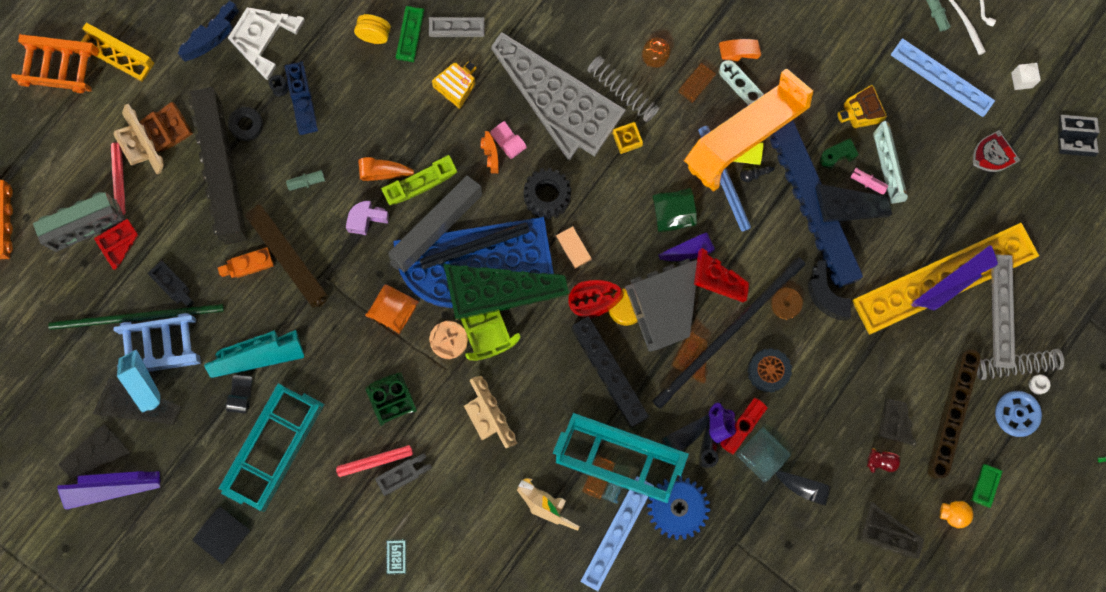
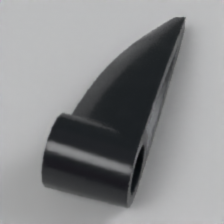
[661,414,710,451]
[699,421,719,468]
[776,470,831,506]

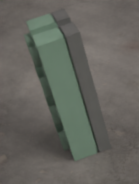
[33,192,125,252]

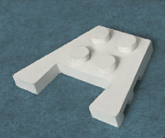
[228,7,305,80]

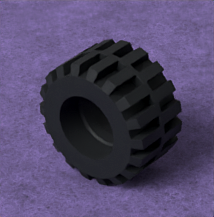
[524,168,571,220]

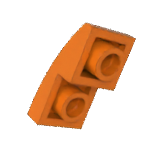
[719,39,761,61]
[481,131,499,174]

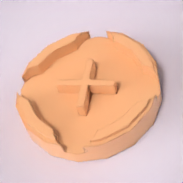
[429,320,468,359]

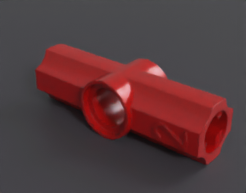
[719,398,768,455]

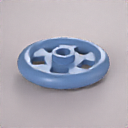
[995,391,1042,437]

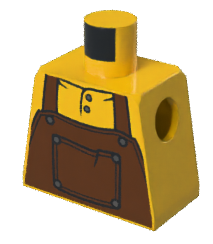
[838,85,887,128]

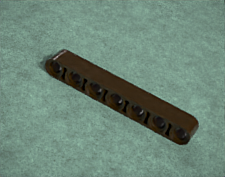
[927,350,980,479]

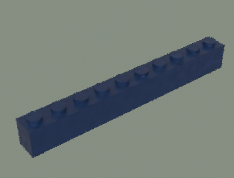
[770,120,863,289]

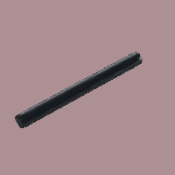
[420,222,529,269]

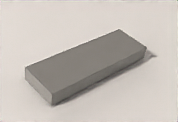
[429,17,484,37]

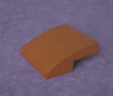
[139,102,193,153]

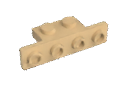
[113,104,164,175]
[464,376,517,448]

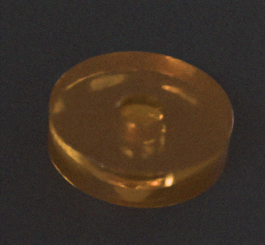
[771,288,803,319]

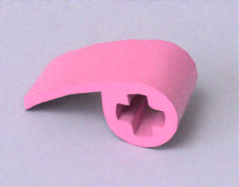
[490,121,527,159]

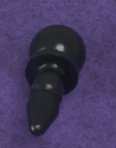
[740,166,775,183]

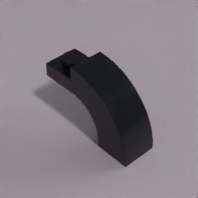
[808,261,851,321]

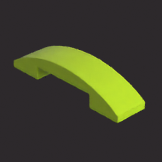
[381,155,457,206]

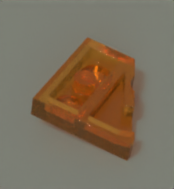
[671,332,707,384]

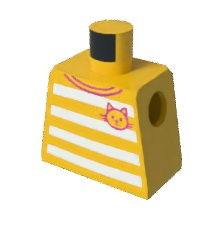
[432,61,477,109]

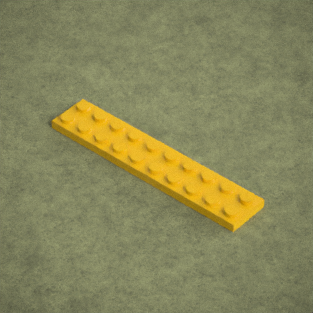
[852,223,1039,335]

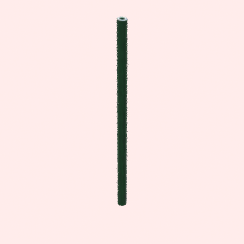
[48,304,224,330]

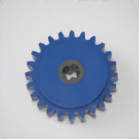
[647,476,710,540]

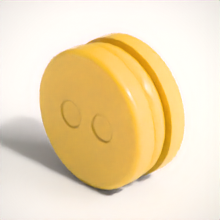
[354,14,391,44]
[609,288,638,326]

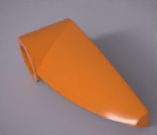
[358,157,414,181]

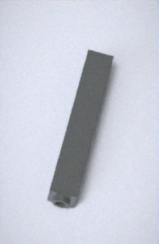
[388,176,482,273]

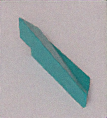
[204,330,304,378]

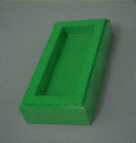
[970,464,1003,508]

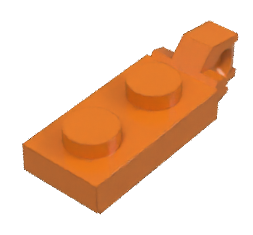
[218,247,274,278]

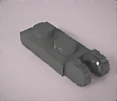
[375,453,432,496]

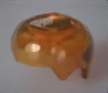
[642,37,671,68]

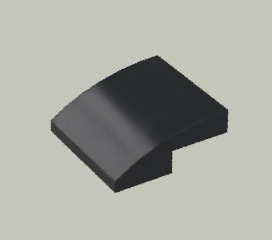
[1058,115,1100,157]
[192,507,250,565]

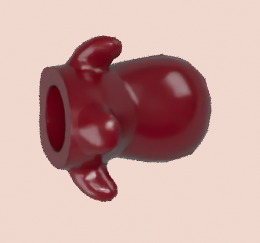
[867,448,900,473]

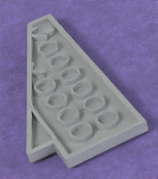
[491,32,626,161]

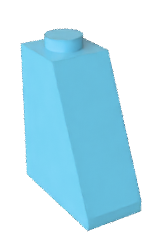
[117,350,160,413]

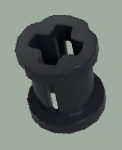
[269,75,288,97]

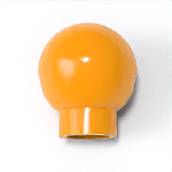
[939,501,973,528]

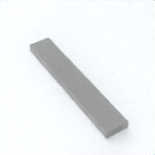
[991,254,1015,368]

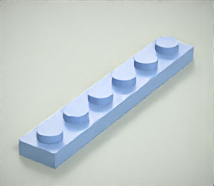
[891,38,995,117]
[580,476,654,591]

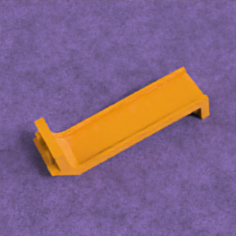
[684,69,813,192]

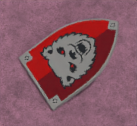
[973,130,1020,172]

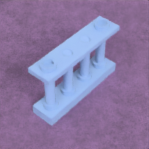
[114,313,201,372]

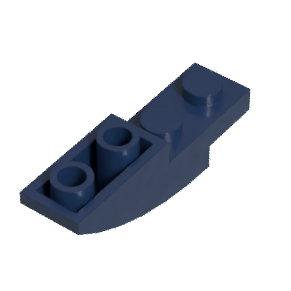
[178,0,239,62]
[285,61,318,135]

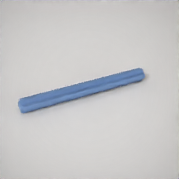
[699,126,751,231]

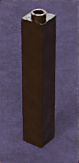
[244,204,328,308]

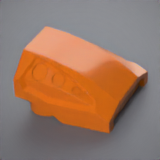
[365,284,419,334]

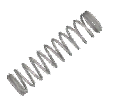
[588,56,659,122]
[977,349,1064,380]

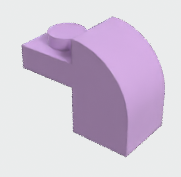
[346,201,389,235]

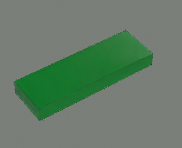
[396,6,424,62]

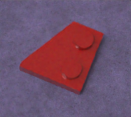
[94,219,139,270]

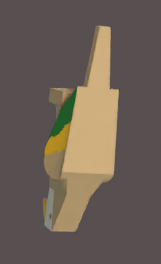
[517,478,580,531]

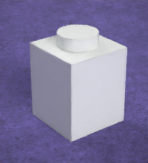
[1011,63,1041,90]

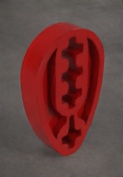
[568,280,624,319]

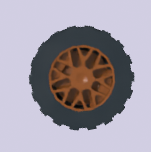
[747,348,792,393]

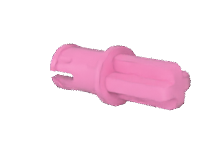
[850,168,888,194]

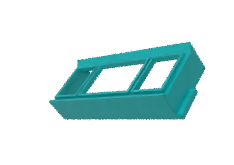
[218,383,325,512]
[553,413,689,503]

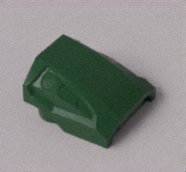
[652,188,697,232]
[365,373,417,426]

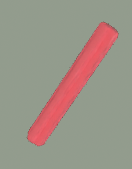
[111,143,125,215]
[336,445,413,477]

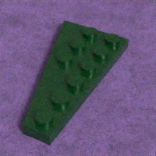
[444,264,569,320]

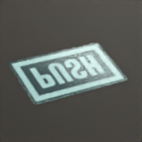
[386,540,406,574]

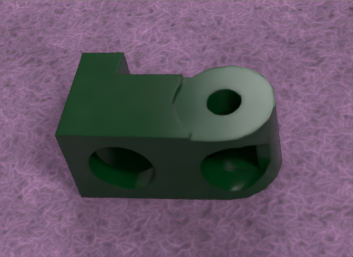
[820,139,859,168]

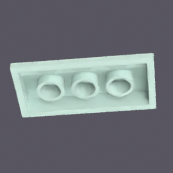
[873,121,908,204]

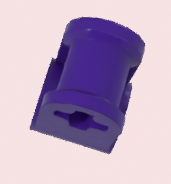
[709,403,736,443]

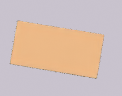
[556,226,591,269]

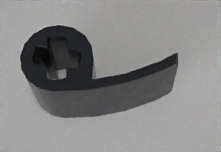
[226,375,252,414]

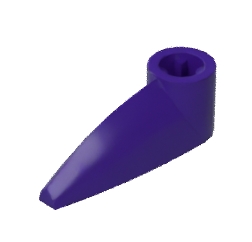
[658,233,715,261]

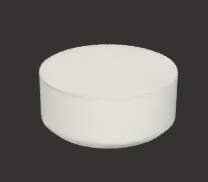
[1029,374,1050,394]

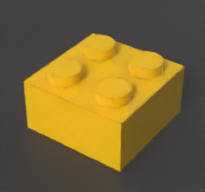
[612,122,643,154]

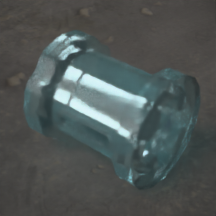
[601,482,624,504]

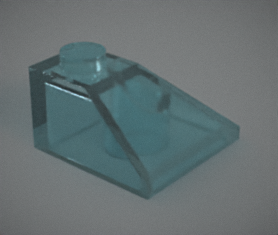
[736,427,791,482]

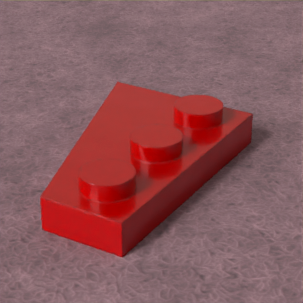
[694,248,749,302]

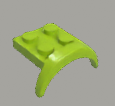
[461,311,520,361]

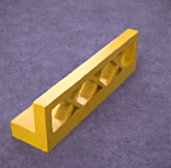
[81,23,154,82]

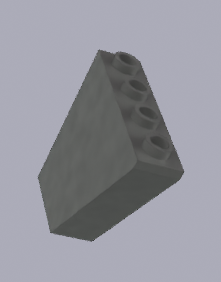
[625,259,697,352]

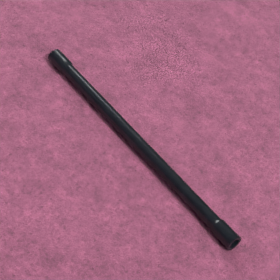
[652,257,806,409]

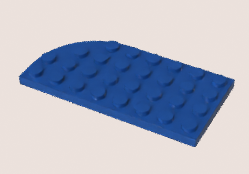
[393,217,554,308]

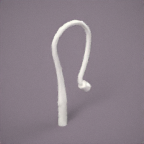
[949,0,996,55]

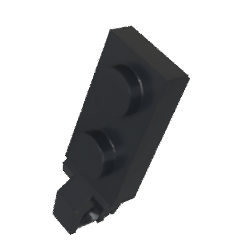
[147,260,195,308]

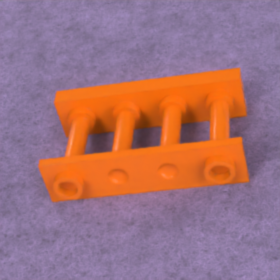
[11,34,99,93]

